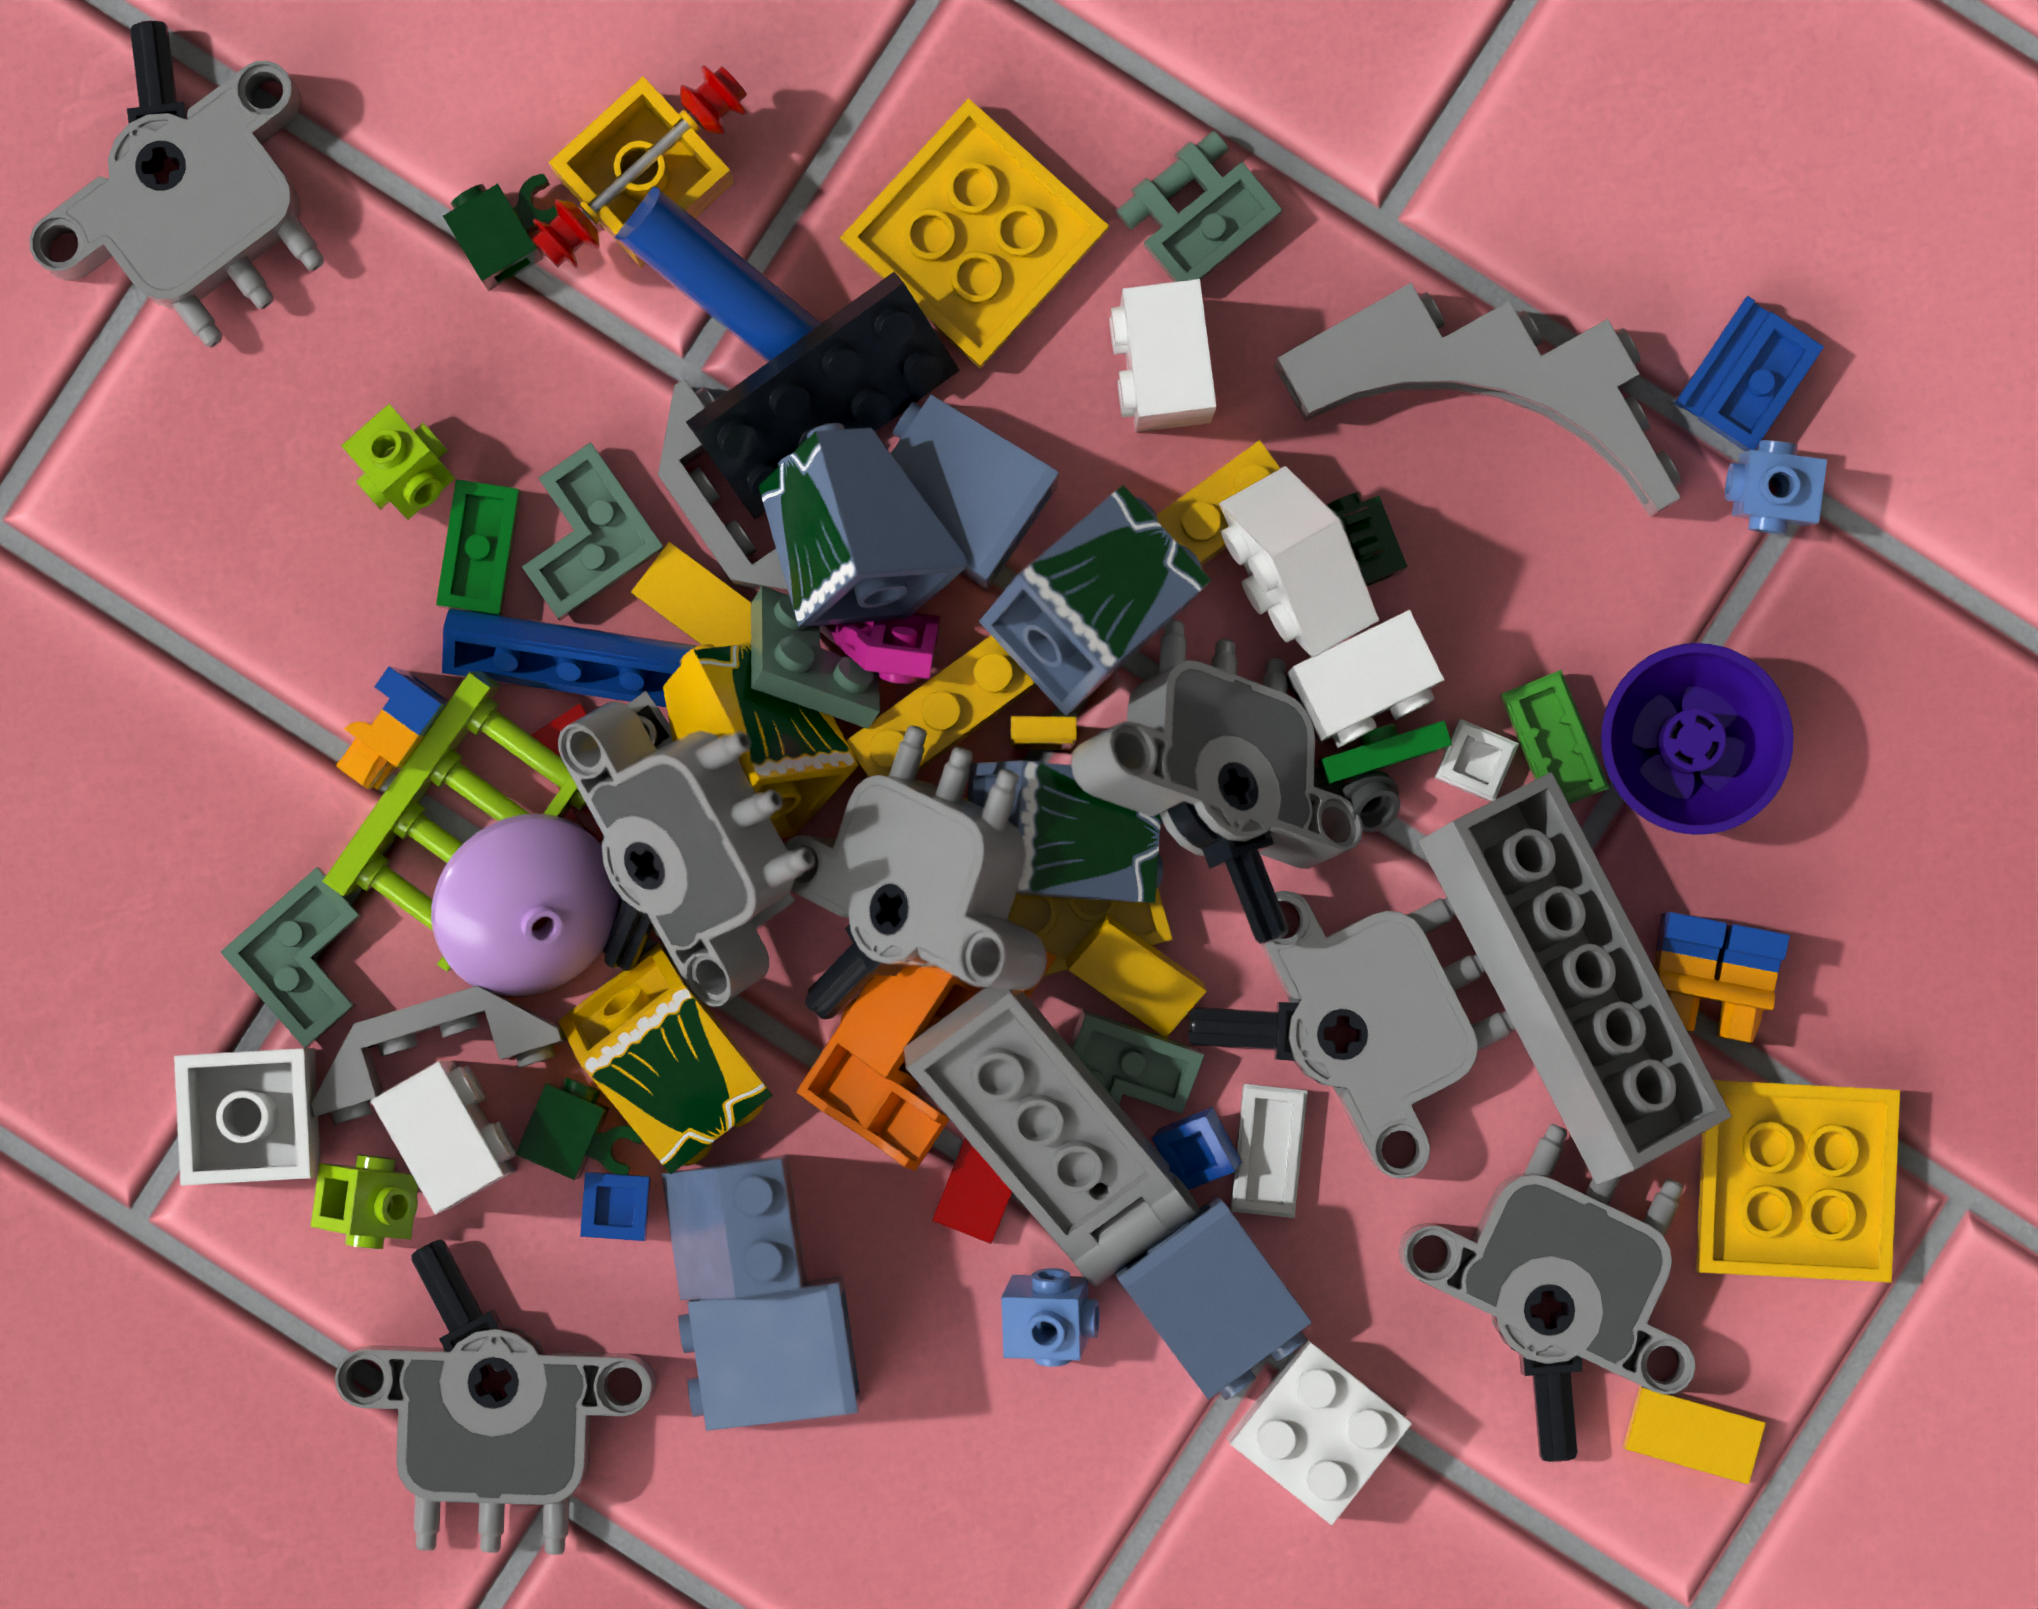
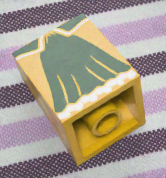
[663,640,859,838]
[558,943,773,1174]

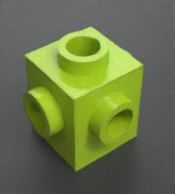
[341,404,456,520]
[310,1154,418,1249]

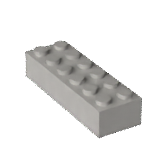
[1418,772,1732,1185]

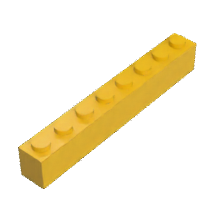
[846,440,1281,777]

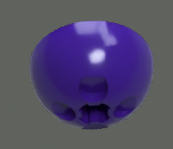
[1601,643,1794,835]

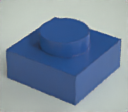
[1152,1107,1242,1190]
[580,1172,651,1241]

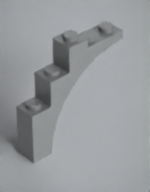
[1274,283,1682,517]

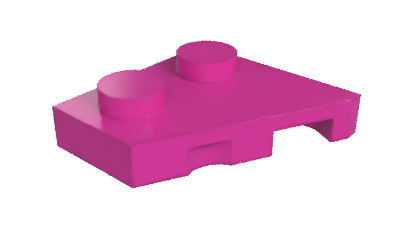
[820,613,940,684]

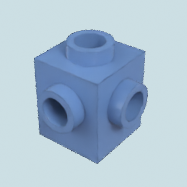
[1725,440,1827,534]
[1001,1268,1100,1367]

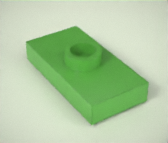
[1500,670,1609,804]

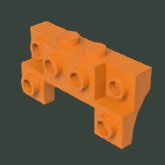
[796,948,1057,1172]

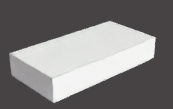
[1230,1084,1308,1218]

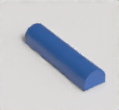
[614,186,822,362]
[442,608,697,707]

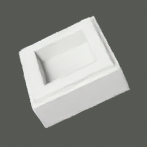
[1434,719,1519,802]

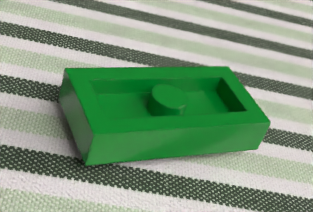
[436,479,521,616]
[1318,720,1452,786]

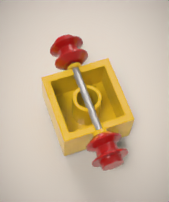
[532,65,747,268]

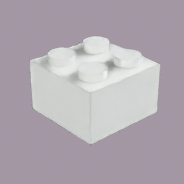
[1109,279,1216,433]
[1219,466,1379,658]
[1286,610,1444,748]
[174,1048,321,1186]
[370,1060,517,1214]
[1226,1339,1412,1525]

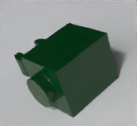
[443,174,558,291]
[1326,492,1407,587]
[515,1076,643,1180]

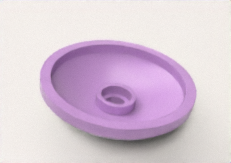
[431,814,620,997]

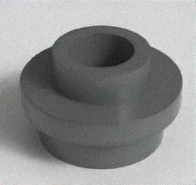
[1340,771,1400,832]

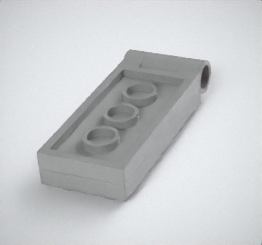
[904,987,1200,1287]

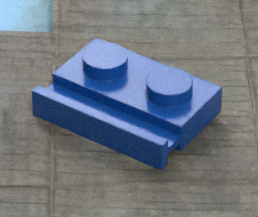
[1673,295,1824,452]

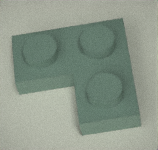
[522,442,664,621]
[751,586,880,729]
[220,867,362,1048]
[1069,1009,1204,1114]

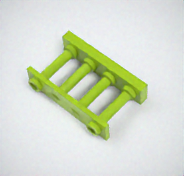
[322,671,587,972]

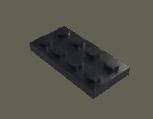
[686,272,960,519]

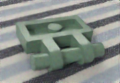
[1116,131,1283,282]

